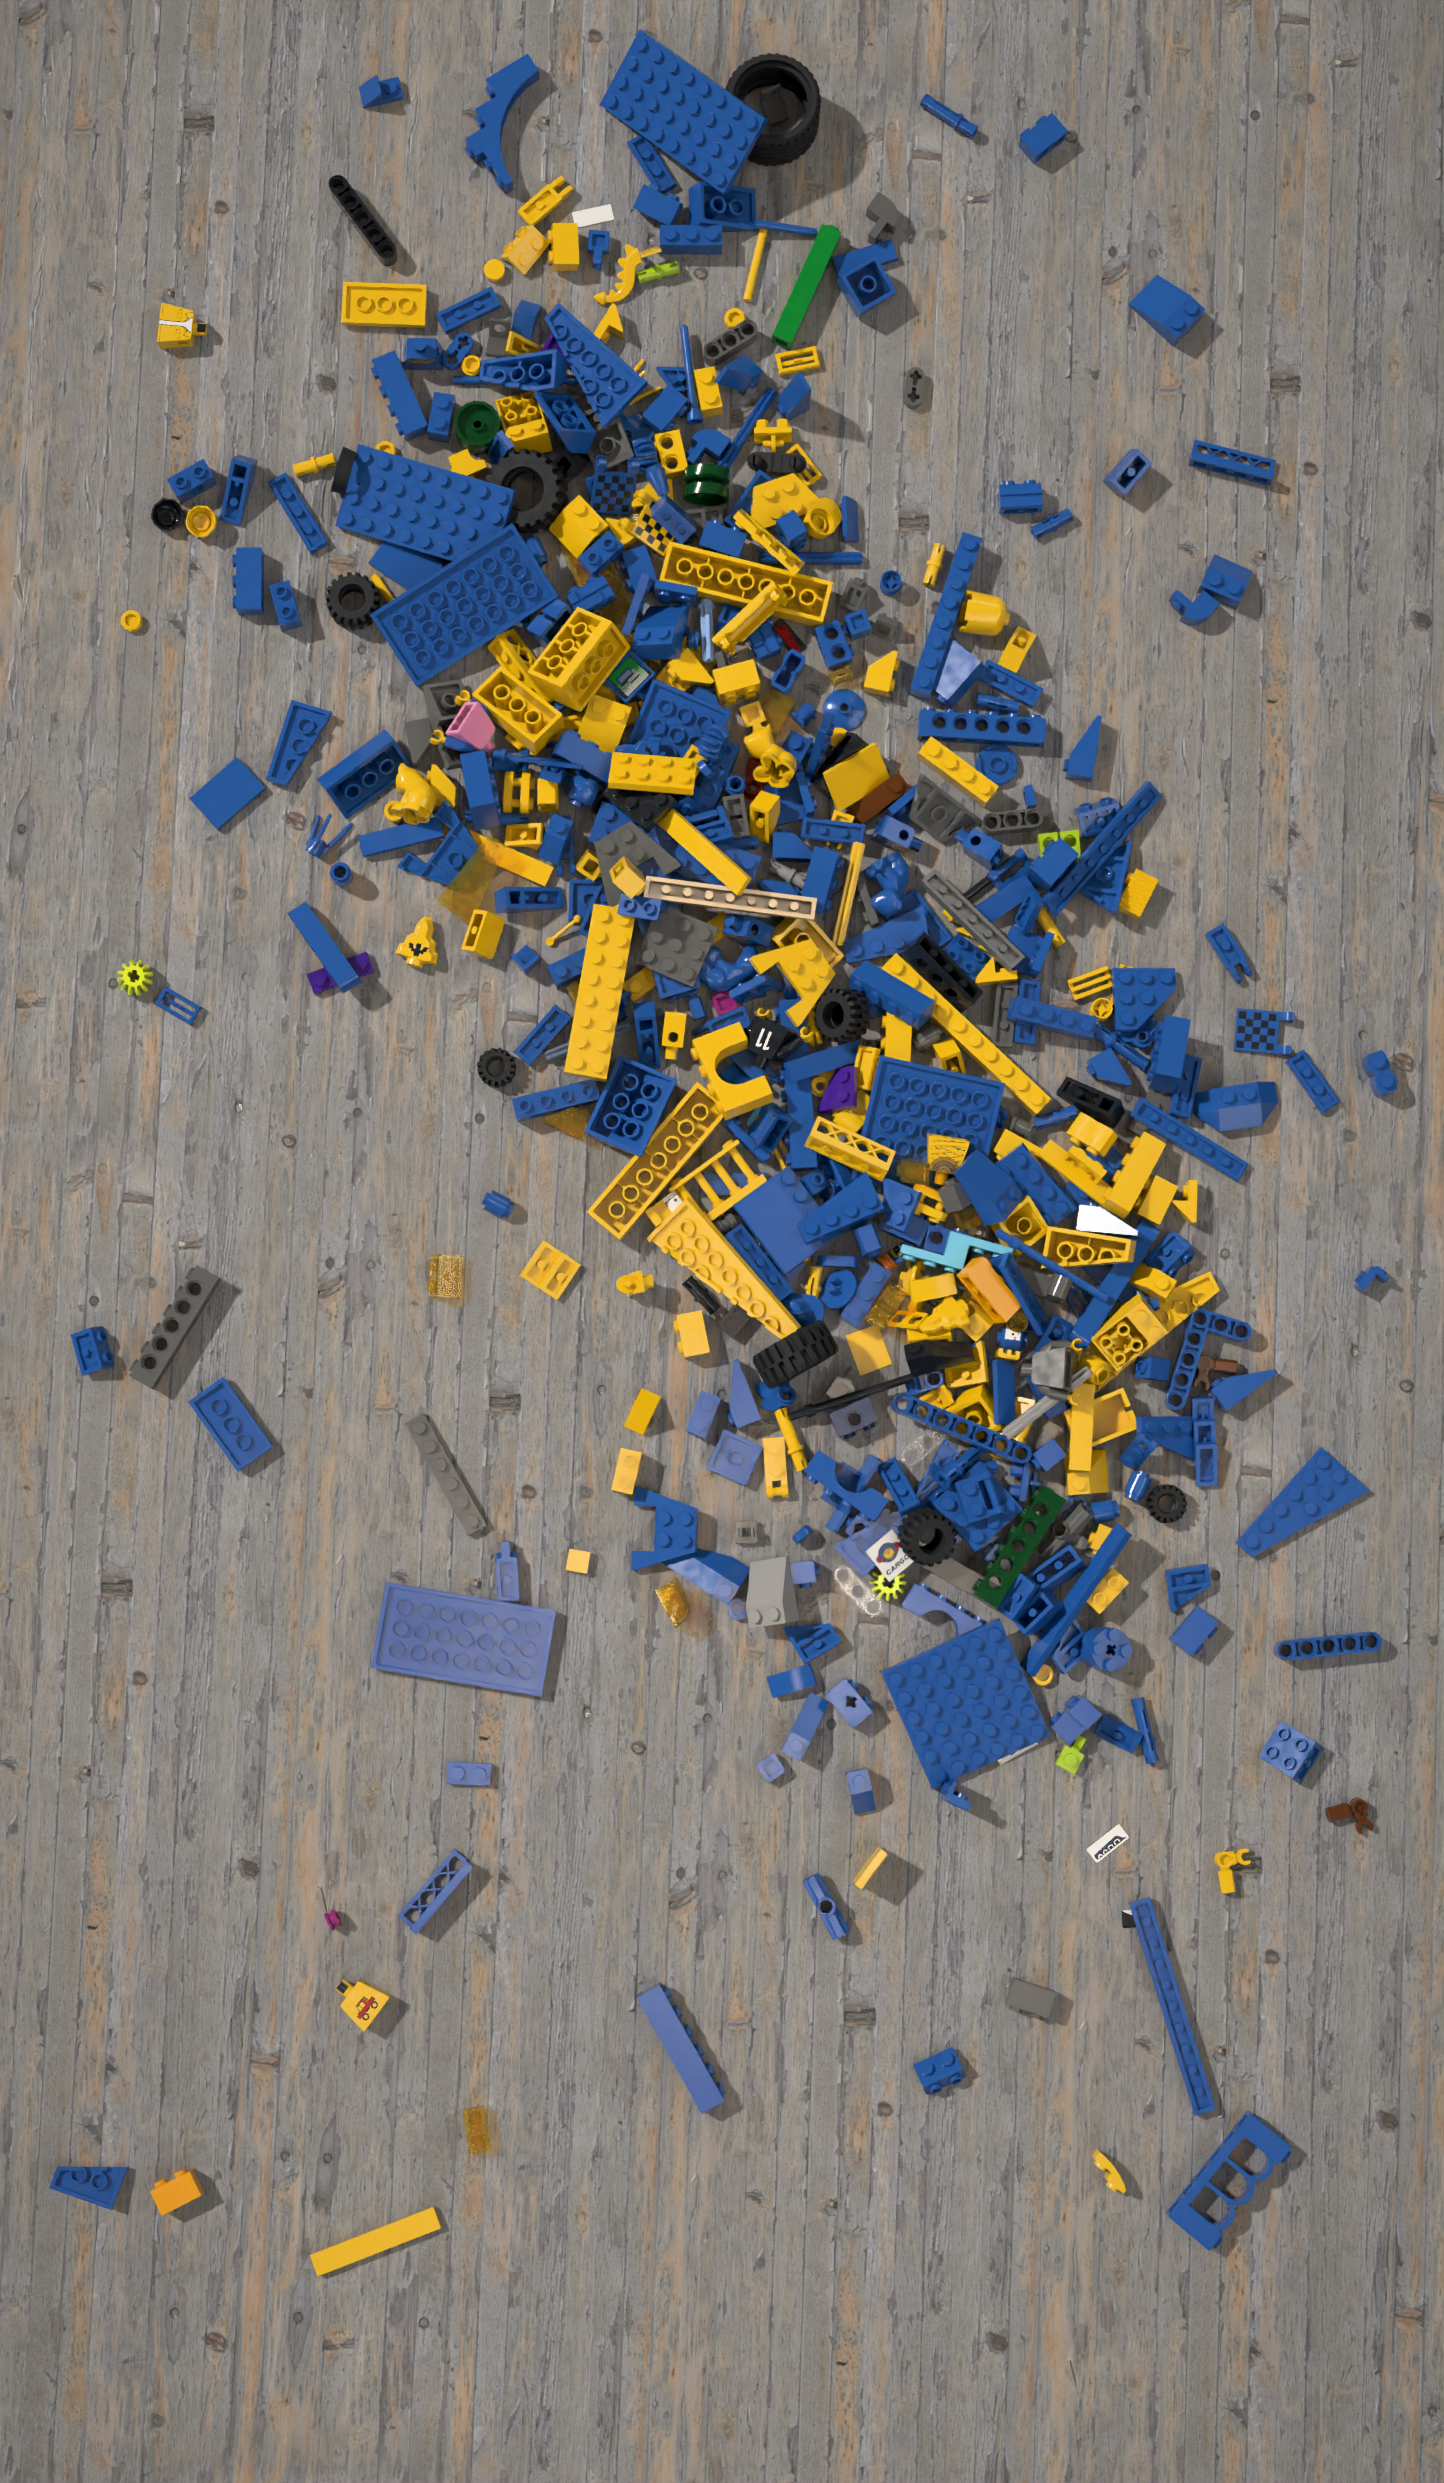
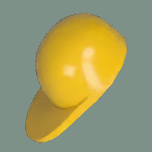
[803,497,842,540]

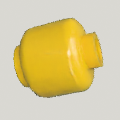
[1077,1354,1109,1386]

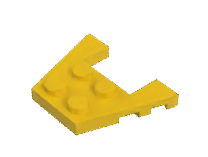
[748,939,835,1027]

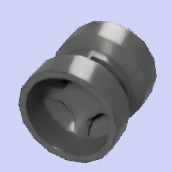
[712,1210,739,1236]

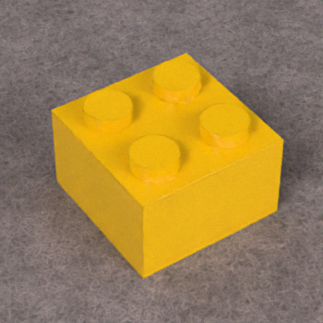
[712,659,760,706]

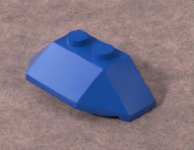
[1193,1082,1278,1132]

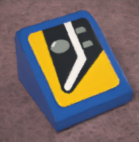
[888,1241,909,1265]

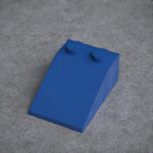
[688,181,757,232]
[1128,275,1206,347]
[632,604,690,661]
[954,1149,1024,1226]

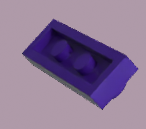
[307,952,374,995]

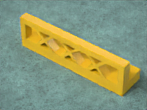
[487,628,554,703]
[804,1116,896,1182]

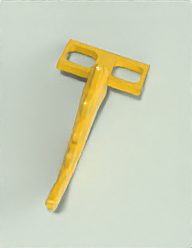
[594,244,662,305]
[887,1259,929,1329]

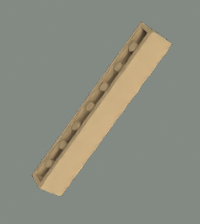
[644,876,817,921]

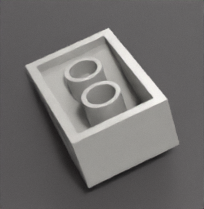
[746,1556,799,1628]

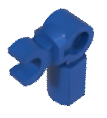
[667,988,707,1021]

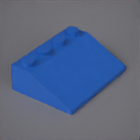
[584,1055,678,1157]
[733,1166,839,1275]

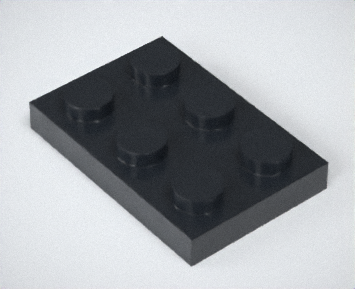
[603,788,678,833]

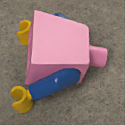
[430,690,495,753]

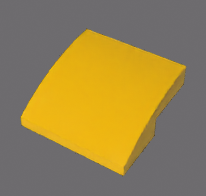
[519,1240,581,1300]

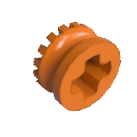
[876,1252,897,1272]

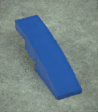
[1191,1396,1218,1487]

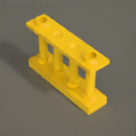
[668,1139,767,1222]

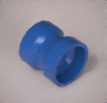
[880,570,902,596]

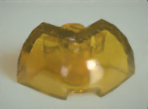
[655,1578,690,1628]

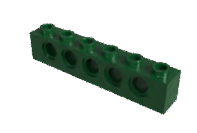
[972,1486,1066,1610]

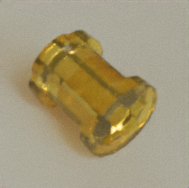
[828,663,854,688]

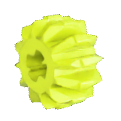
[117,960,154,996]
[870,1568,907,1601]

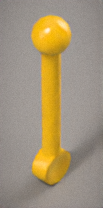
[546,915,582,946]

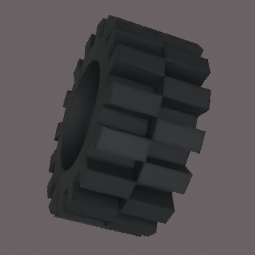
[477,1048,516,1088]
[1147,1484,1187,1523]

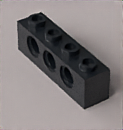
[900,931,983,1013]

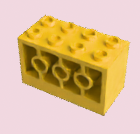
[528,607,630,712]

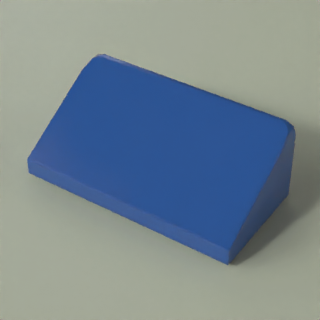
[841,496,859,543]

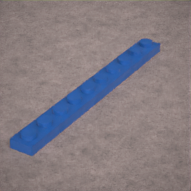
[1128,1897,1216,2116]

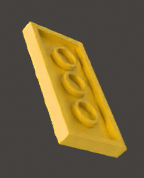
[341,282,427,328]
[608,752,697,795]

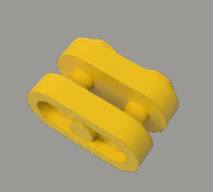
[503,771,535,814]
[913,1181,948,1224]

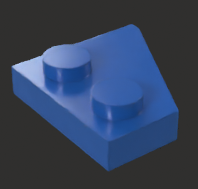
[1164,1563,1211,1612]
[1049,1619,1085,1675]

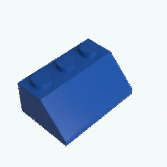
[534,392,596,454]

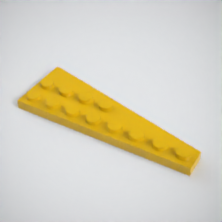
[646,1197,802,1339]
[1066,1271,1220,1394]

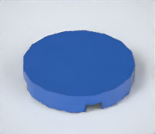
[976,744,1018,786]

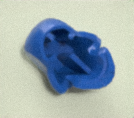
[562,770,602,808]

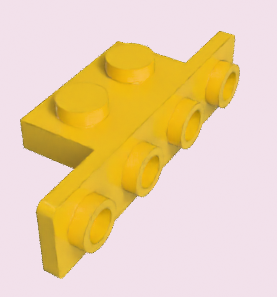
[1038,1140,1112,1206]

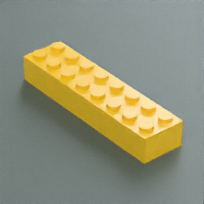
[659,541,833,627]
[564,904,635,1082]
[587,1082,724,1242]

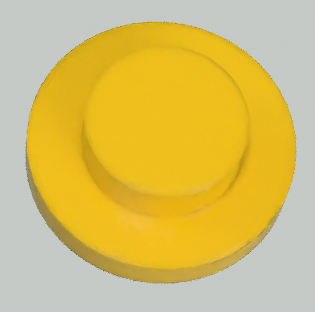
[461,355,481,376]

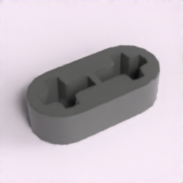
[904,367,925,409]

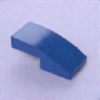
[766,1663,817,1698]

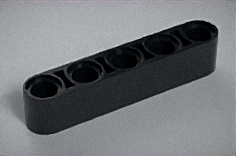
[329,175,397,266]

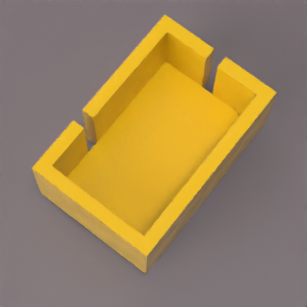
[1061,1388,1136,1447]

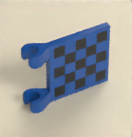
[590,455,640,515]
[1234,1008,1295,1056]

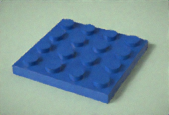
[627,679,732,789]

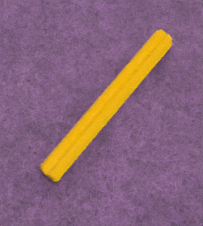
[832,842,865,946]

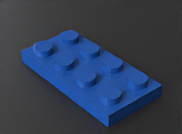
[995,1142,1077,1227]
[188,1377,274,1472]

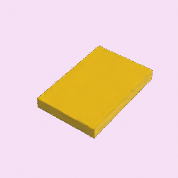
[822,743,890,811]

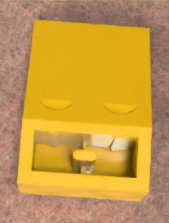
[495,391,552,453]
[1091,1293,1168,1371]

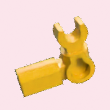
[1214,1848,1251,1893]

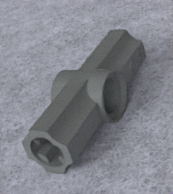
[1038,1503,1094,1561]

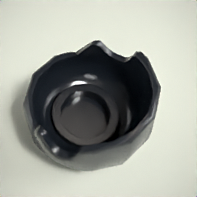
[151,498,184,532]

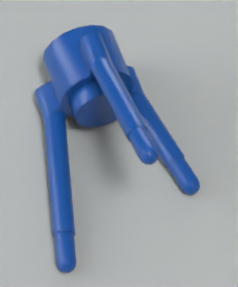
[305,814,353,858]

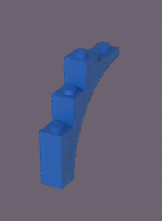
[464,53,540,194]

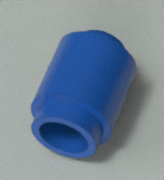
[523,535,548,567]
[330,862,353,887]
[481,1190,515,1219]
[1124,1470,1152,1503]
[1088,1499,1120,1524]

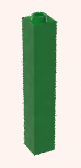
[772,224,842,350]

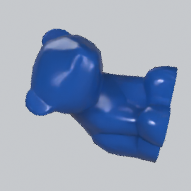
[863,850,910,919]
[698,945,759,992]

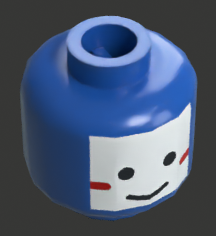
[996,1324,1028,1353]

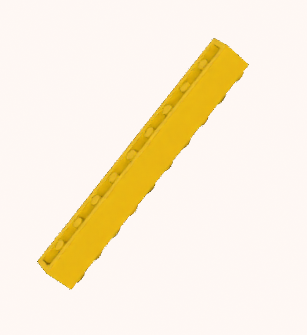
[881,953,1051,1117]

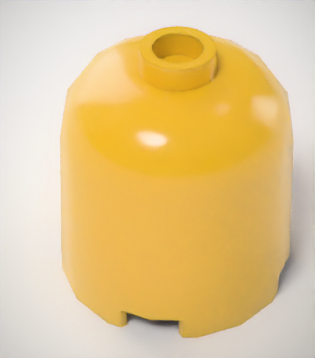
[958,590,1010,636]

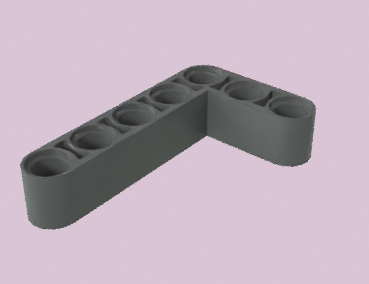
[963,1249,1073,1304]

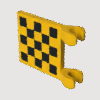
[617,489,674,556]

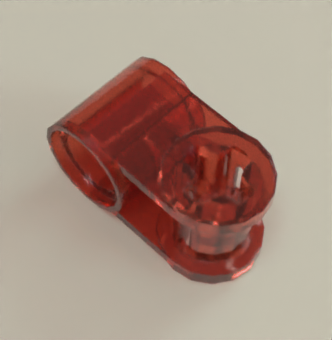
[744,757,765,801]

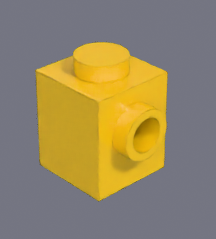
[575,848,601,881]
[1087,1524,1112,1555]

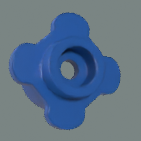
[996,1106,1008,1128]

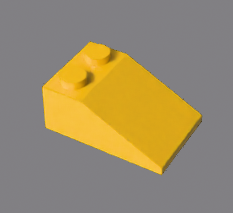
[577,694,632,753]
[771,918,844,968]

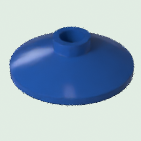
[823,689,865,731]

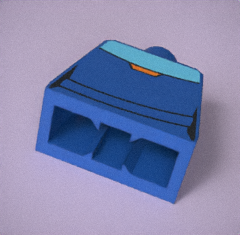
[746,1103,793,1152]

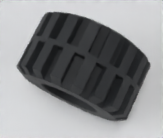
[326,572,381,630]
[814,988,871,1042]
[897,1507,957,1567]

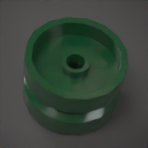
[454,401,502,455]
[683,463,730,506]

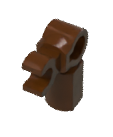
[1193,1355,1238,1390]
[1325,1797,1373,1834]

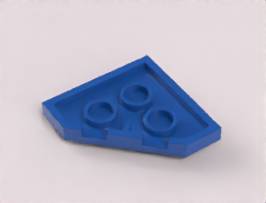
[1111,968,1176,1032]

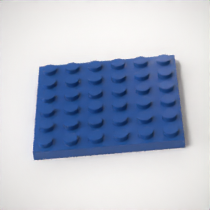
[851,1055,1005,1208]
[880,1618,1050,1790]

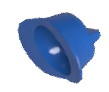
[781,1294,825,1328]

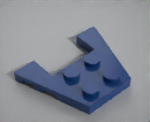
[397,800,485,889]
[915,1438,960,1510]
[631,1486,699,1570]

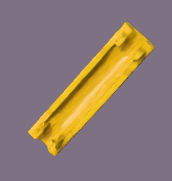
[711,581,787,655]

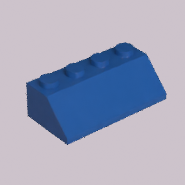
[317,730,413,819]

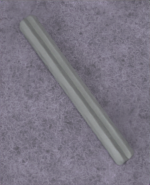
[1002,1366,1092,1440]

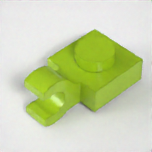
[1055,1735,1086,1774]

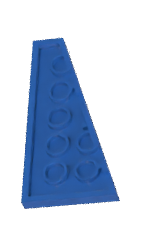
[1235,1447,1370,1557]

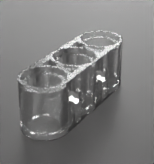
[900,1419,949,1467]
[833,1566,883,1617]

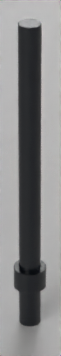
[788,1373,913,1421]

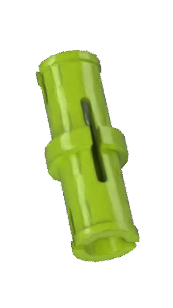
[636,260,680,284]

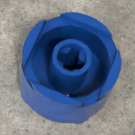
[1081,1626,1133,1672]

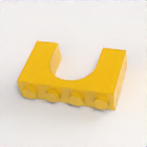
[690,1022,773,1121]

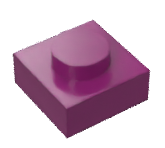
[710,990,738,1017]

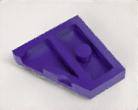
[817,1065,858,1114]

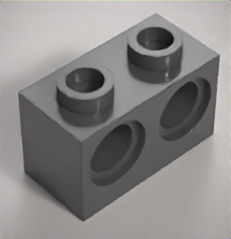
[722,794,750,840]

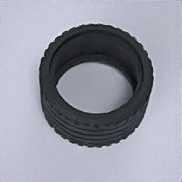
[726,53,821,166]

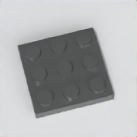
[634,907,719,987]

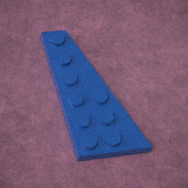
[545,303,648,430]

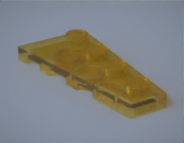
[437,834,507,926]

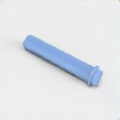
[698,599,714,664]

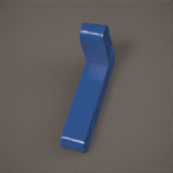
[1164,1309,1252,1411]

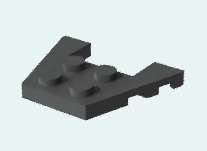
[594,821,681,907]

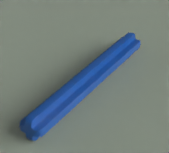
[717,387,776,469]
[759,552,863,565]

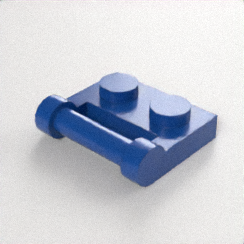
[683,805,734,845]
[987,848,1035,891]
[954,1470,1006,1524]

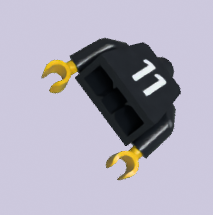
[746,1008,814,1070]

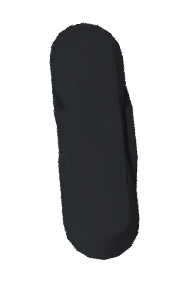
[747,452,807,473]

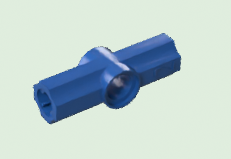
[802,1872,850,1940]

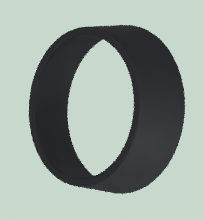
[331,446,357,494]

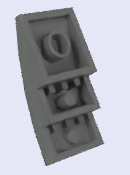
[573,392,635,470]
[423,679,475,770]

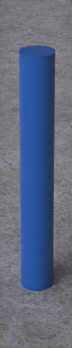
[754,219,817,237]

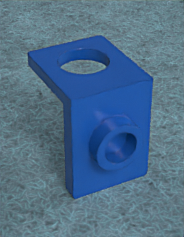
[492,748,530,774]

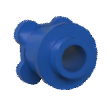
[790,703,817,731]

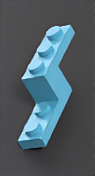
[899,1231,1013,1273]

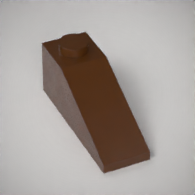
[845,772,910,824]

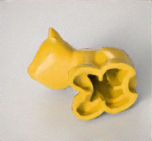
[744,724,797,788]
[390,763,436,825]

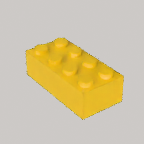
[472,666,565,755]

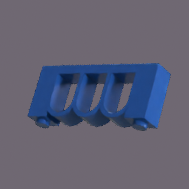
[1166,2110,1292,2251]

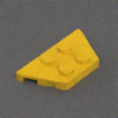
[749,473,819,534]

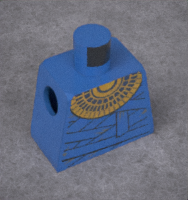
[403,338,444,370]
[870,815,923,853]
[723,913,775,948]

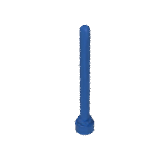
[680,324,704,425]

